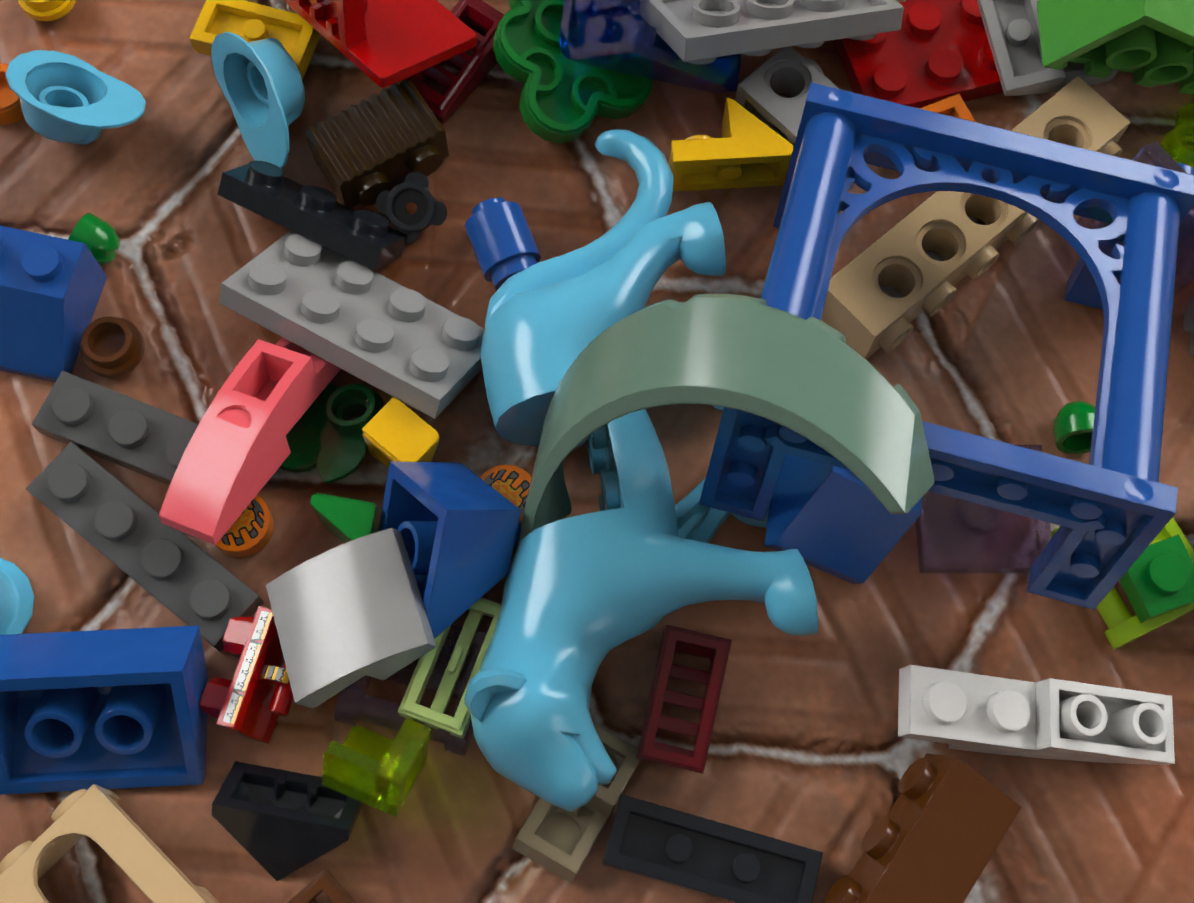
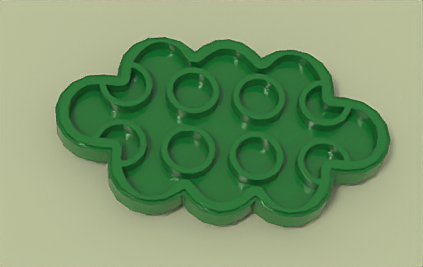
[492,0,670,144]

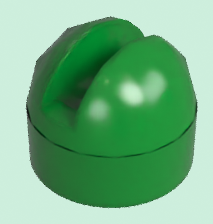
[68,213,120,266]
[1053,401,1095,454]

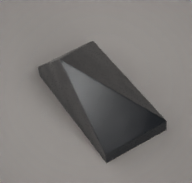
[211,761,367,881]

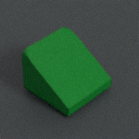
[310,493,381,543]

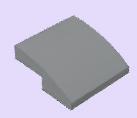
[977,0,1118,96]
[266,528,437,708]

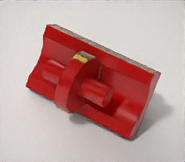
[199,606,294,744]

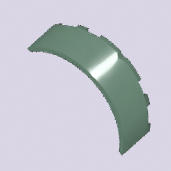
[520,294,934,539]

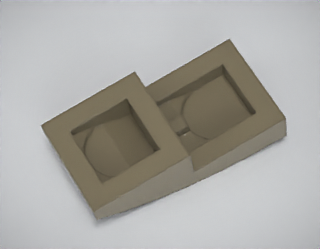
[512,723,641,884]

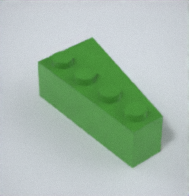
[1037,0,1194,95]

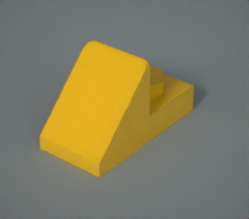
[669,98,793,192]

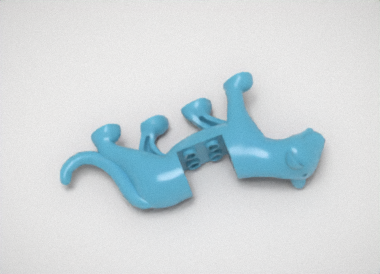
[465,129,818,812]

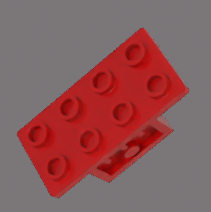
[283,0,477,88]

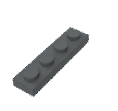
[26,442,264,652]

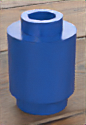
[464,197,541,291]

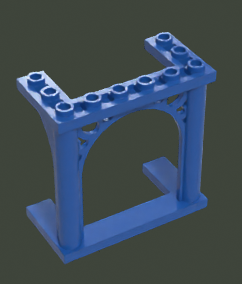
[699,82,1194,610]

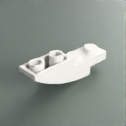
[898,665,1175,765]

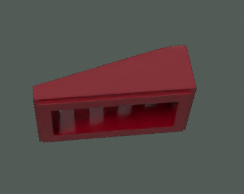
[408,0,504,124]
[636,625,732,774]

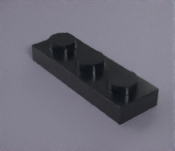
[217,160,408,270]
[602,794,823,903]

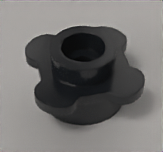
[376,172,447,244]

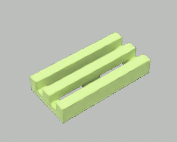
[398,597,502,739]

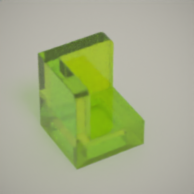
[322,718,431,817]

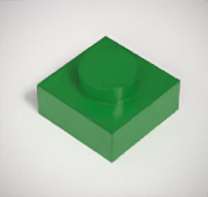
[1119,534,1194,623]

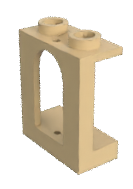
[0,784,220,903]

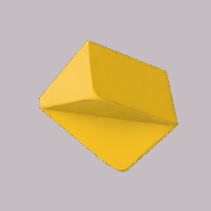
[362,397,440,469]

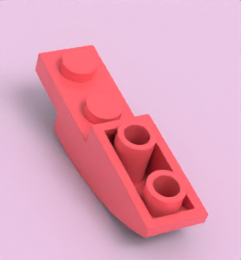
[158,337,341,545]

